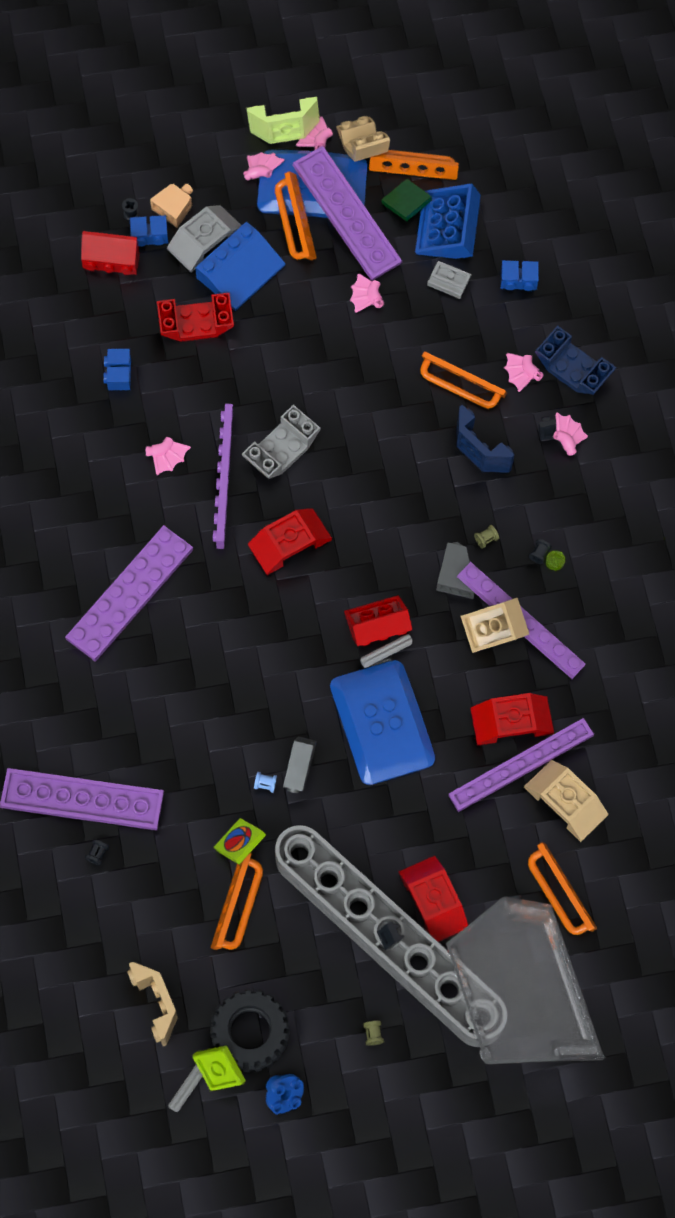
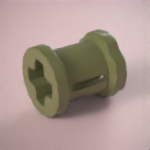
[474,525,499,548]
[363,1021,384,1045]

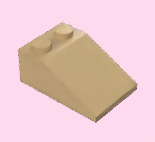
[461,598,529,653]

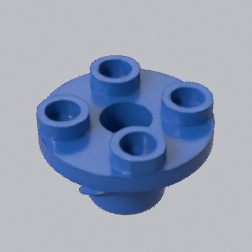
[266,1074,304,1114]

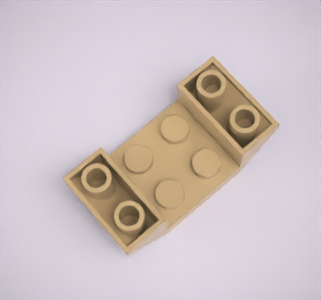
[336,116,390,162]
[524,760,609,842]
[127,962,178,1046]

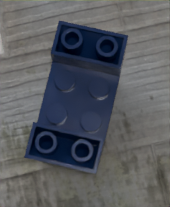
[535,326,616,395]
[456,405,514,473]

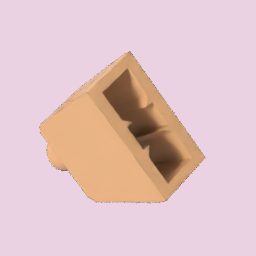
[150,184,193,228]

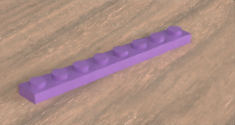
[213,404,233,549]
[457,562,585,679]
[448,718,594,812]

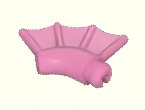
[296,117,333,150]
[244,152,284,180]
[350,274,384,313]
[504,353,543,392]
[553,413,588,456]
[145,437,191,475]

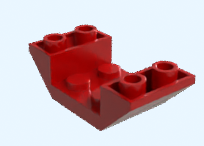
[157,293,234,342]
[248,508,332,575]
[470,693,554,746]
[398,856,469,942]

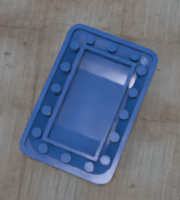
[257,150,367,218]
[330,660,435,785]

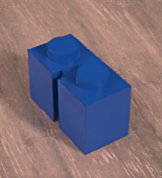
[130,215,168,246]
[501,261,538,291]
[104,349,131,390]

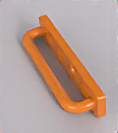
[369,150,459,180]
[275,171,317,260]
[420,351,507,409]
[528,842,597,935]
[211,853,263,950]

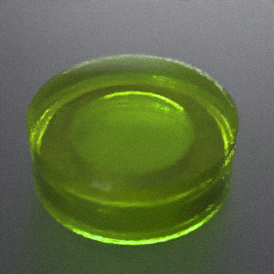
[546,551,565,571]

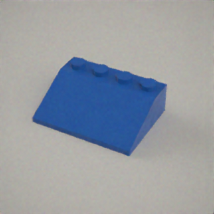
[415,184,481,259]
[196,222,285,311]

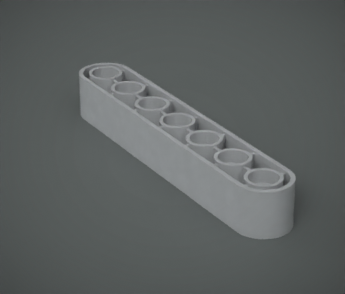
[275,825,506,1047]

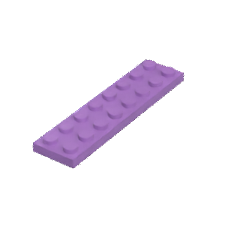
[292,146,402,281]
[65,525,193,662]
[0,768,164,830]

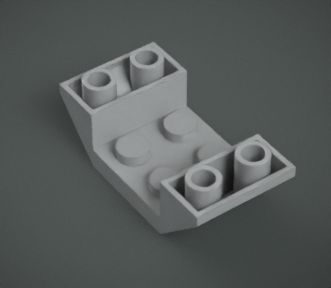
[167,205,242,272]
[242,405,321,479]

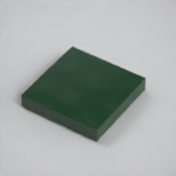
[382,179,432,221]

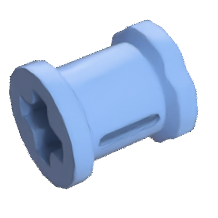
[254,772,277,793]

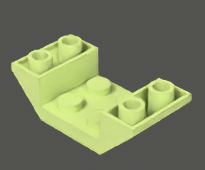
[247,97,320,144]

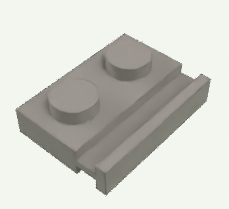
[427,261,471,299]

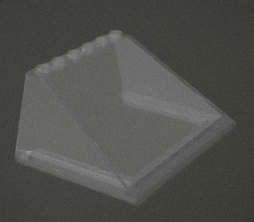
[446,897,604,1064]

